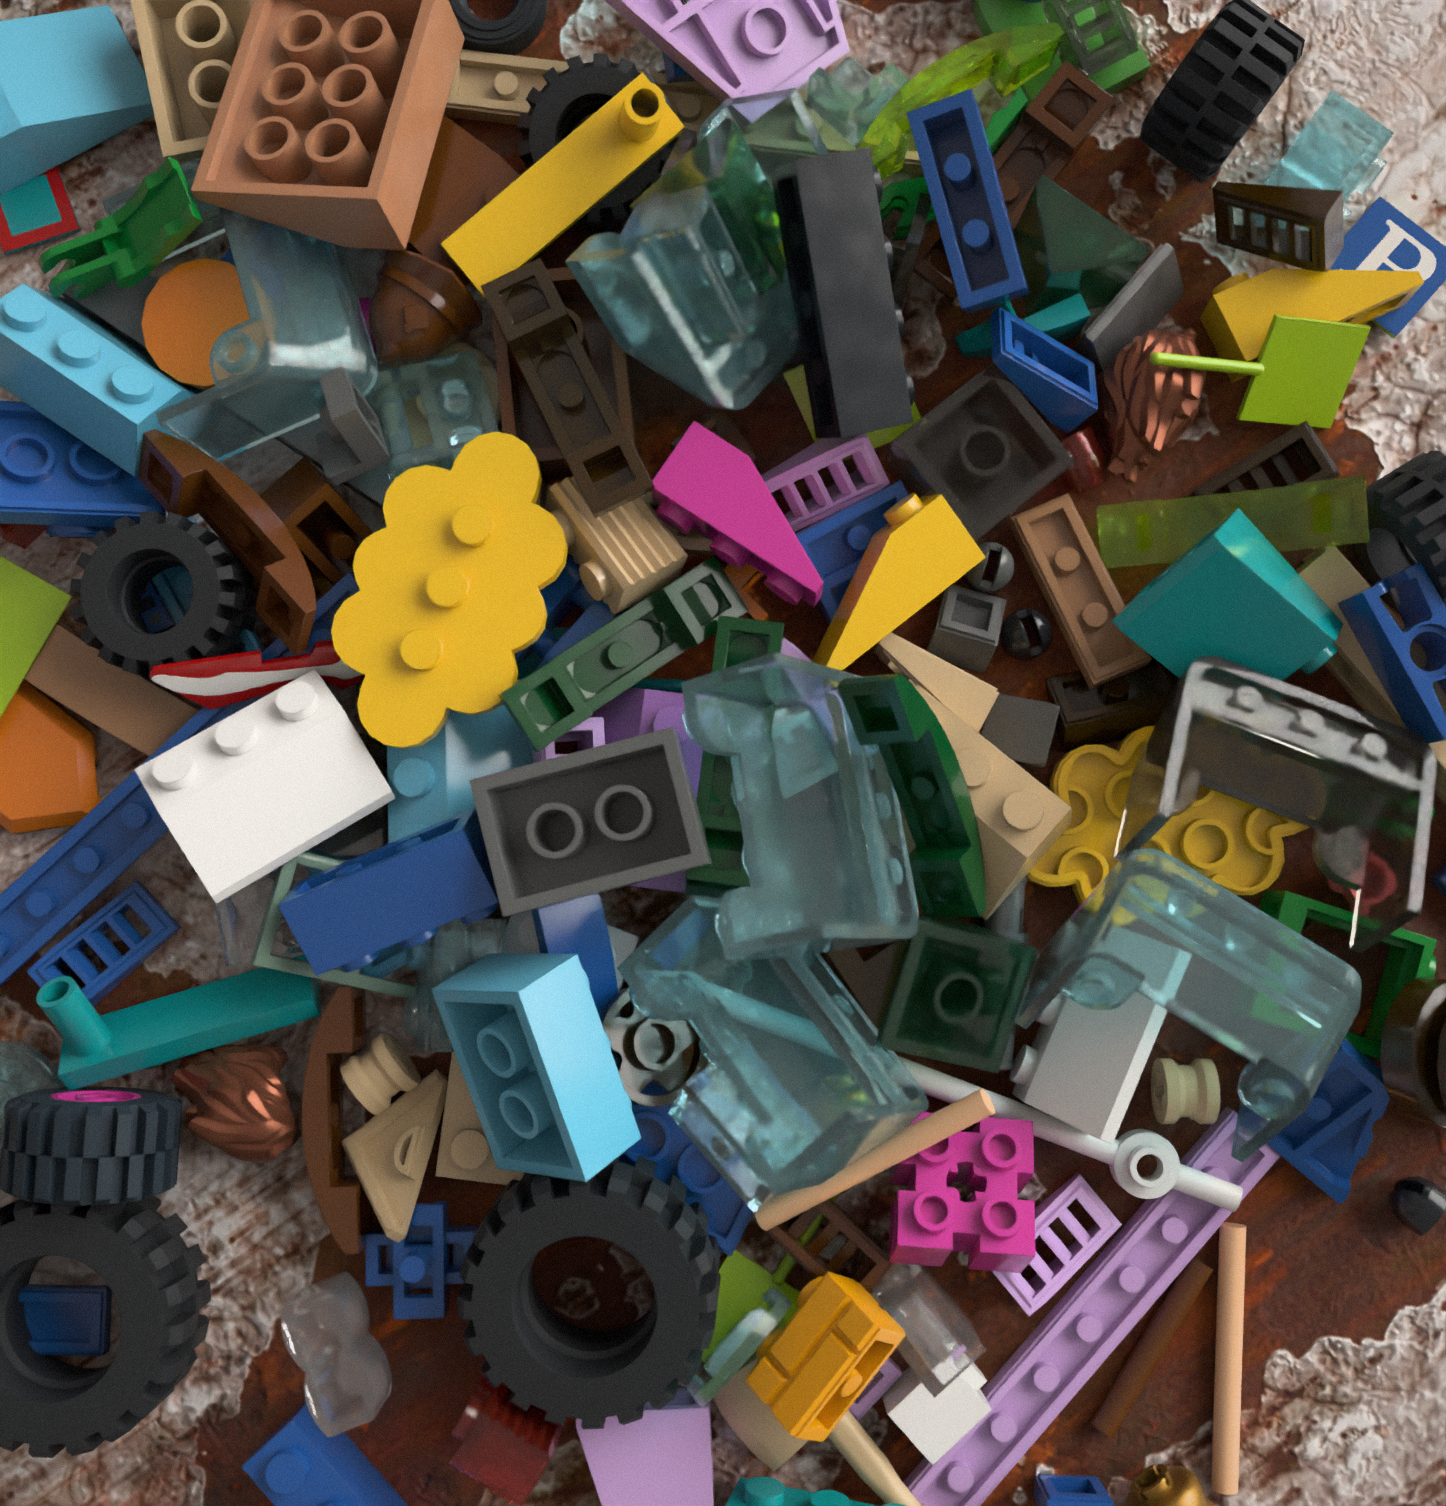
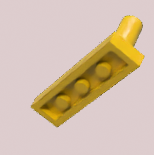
[441,72,685,299]

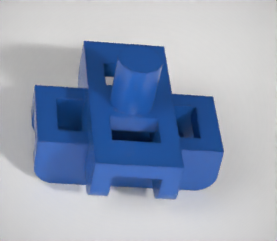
[365,1201,478,1319]

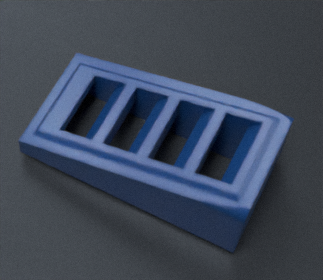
[990,307,1098,434]
[27,881,181,1007]

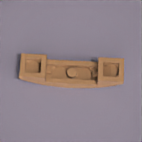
[24,621,201,756]

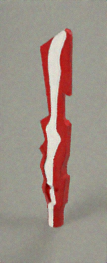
[149,640,365,710]

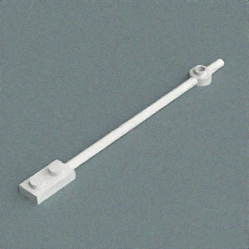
[497,911,1243,1212]

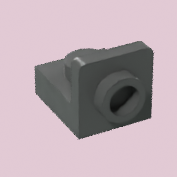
[315,365,391,486]

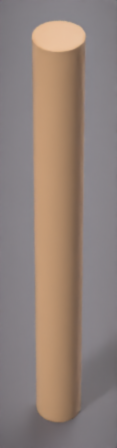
[754,1088,995,1231]
[1211,1222,1246,1495]

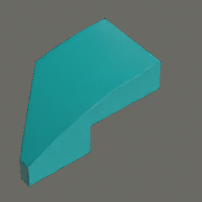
[954,293,1091,357]

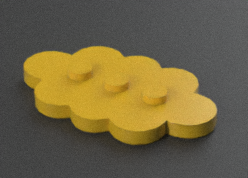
[331,432,568,749]
[1027,717,1325,924]

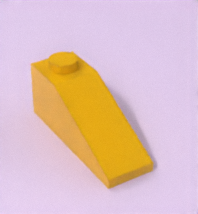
[1200,269,1424,383]
[812,493,986,677]

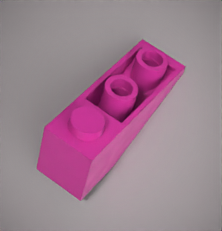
[651,421,824,607]

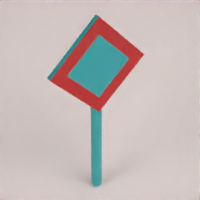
[0,166,81,255]

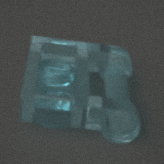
[366,349,499,485]

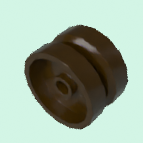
[1380,977,1446,1126]

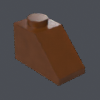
[259,456,374,585]

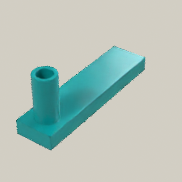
[36,954,321,1090]

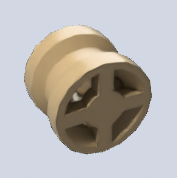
[340,1032,421,1116]
[1151,1058,1220,1124]

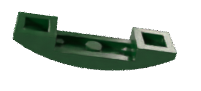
[498,555,749,752]
[685,615,784,887]
[837,673,986,917]

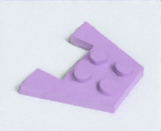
[604,0,850,125]

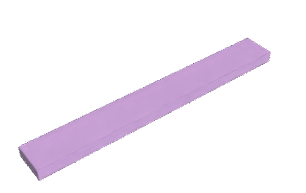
[903,1107,1281,1506]

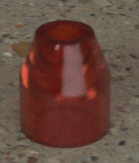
[1044,426,1107,495]

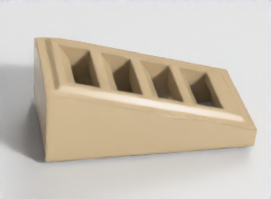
[874,632,999,733]

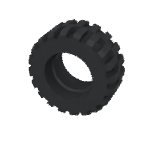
[457,1155,721,1429]
[0,1196,211,1458]

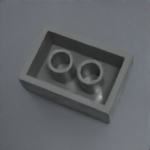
[469,727,712,917]

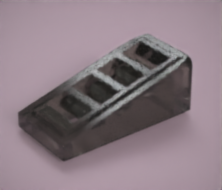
[1040,0,1139,77]

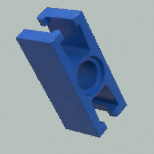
[1337,561,1446,746]

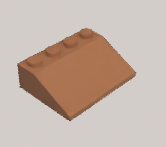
[191,0,465,250]

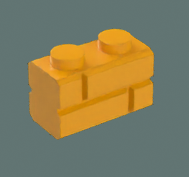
[745,1272,906,1442]

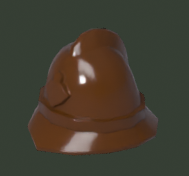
[369,249,483,366]

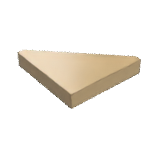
[341,1069,448,1243]

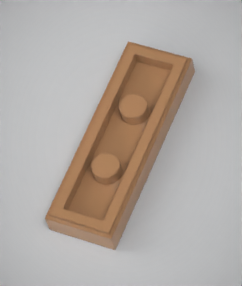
[1009,493,1152,689]

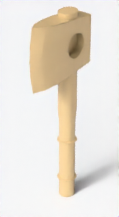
[707,1326,925,1506]

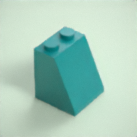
[1112,508,1344,720]

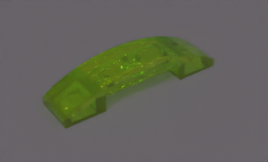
[857,23,1064,182]
[1097,475,1370,569]

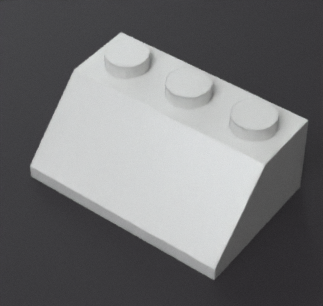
[134,669,396,904]
[1010,918,1191,1145]

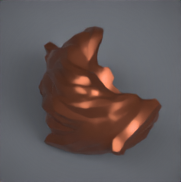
[1095,328,1206,483]
[171,1044,302,1162]

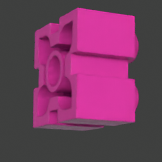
[889,1110,1035,1273]

